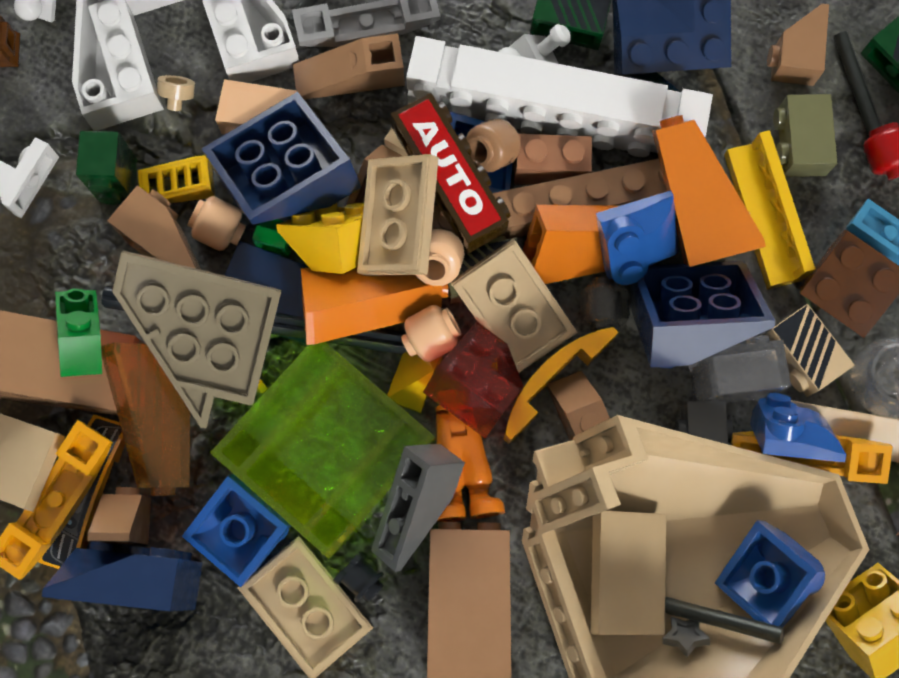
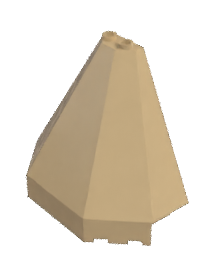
[522,415,870,678]

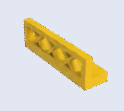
[724,130,816,290]

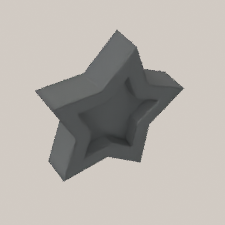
[663,617,710,658]

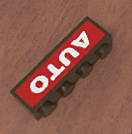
[391,93,511,254]

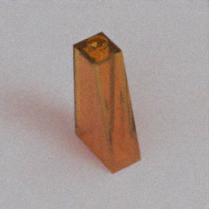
[101,342,190,496]

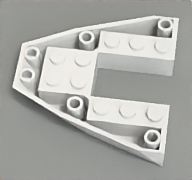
[72,0,299,131]

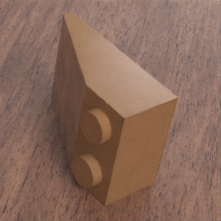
[107,185,201,270]

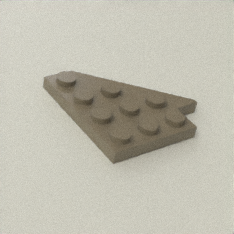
[112,251,282,429]

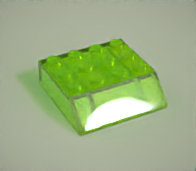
[210,342,435,559]

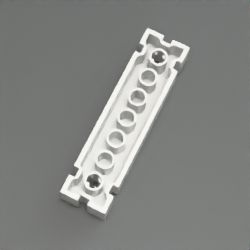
[406,36,713,157]

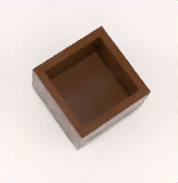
[798,229,899,338]

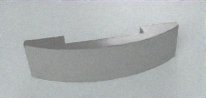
[292,0,441,47]

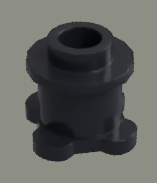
[333,552,384,603]

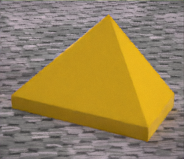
[385,351,443,413]

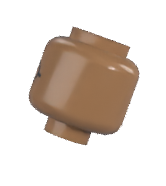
[466,119,521,172]

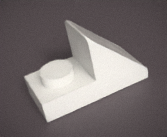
[0,137,59,218]

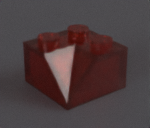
[423,321,524,439]

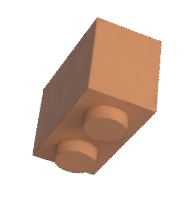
[514,134,592,185]

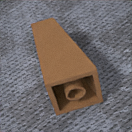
[0,310,147,417]
[427,522,511,678]

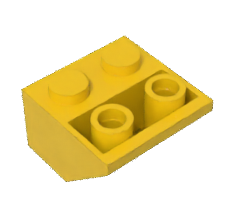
[276,203,364,274]
[825,563,899,678]

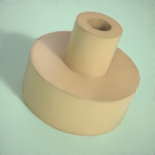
[157,75,195,111]

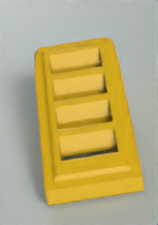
[137,155,215,203]

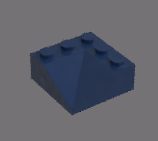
[612,0,731,75]
[202,91,362,225]
[629,260,775,368]
[42,541,203,611]

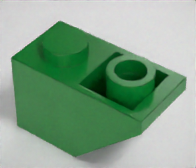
[55,289,102,377]

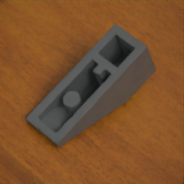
[371,444,465,572]

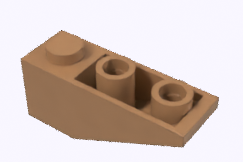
[293,33,405,100]

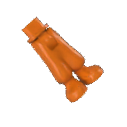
[435,386,505,522]

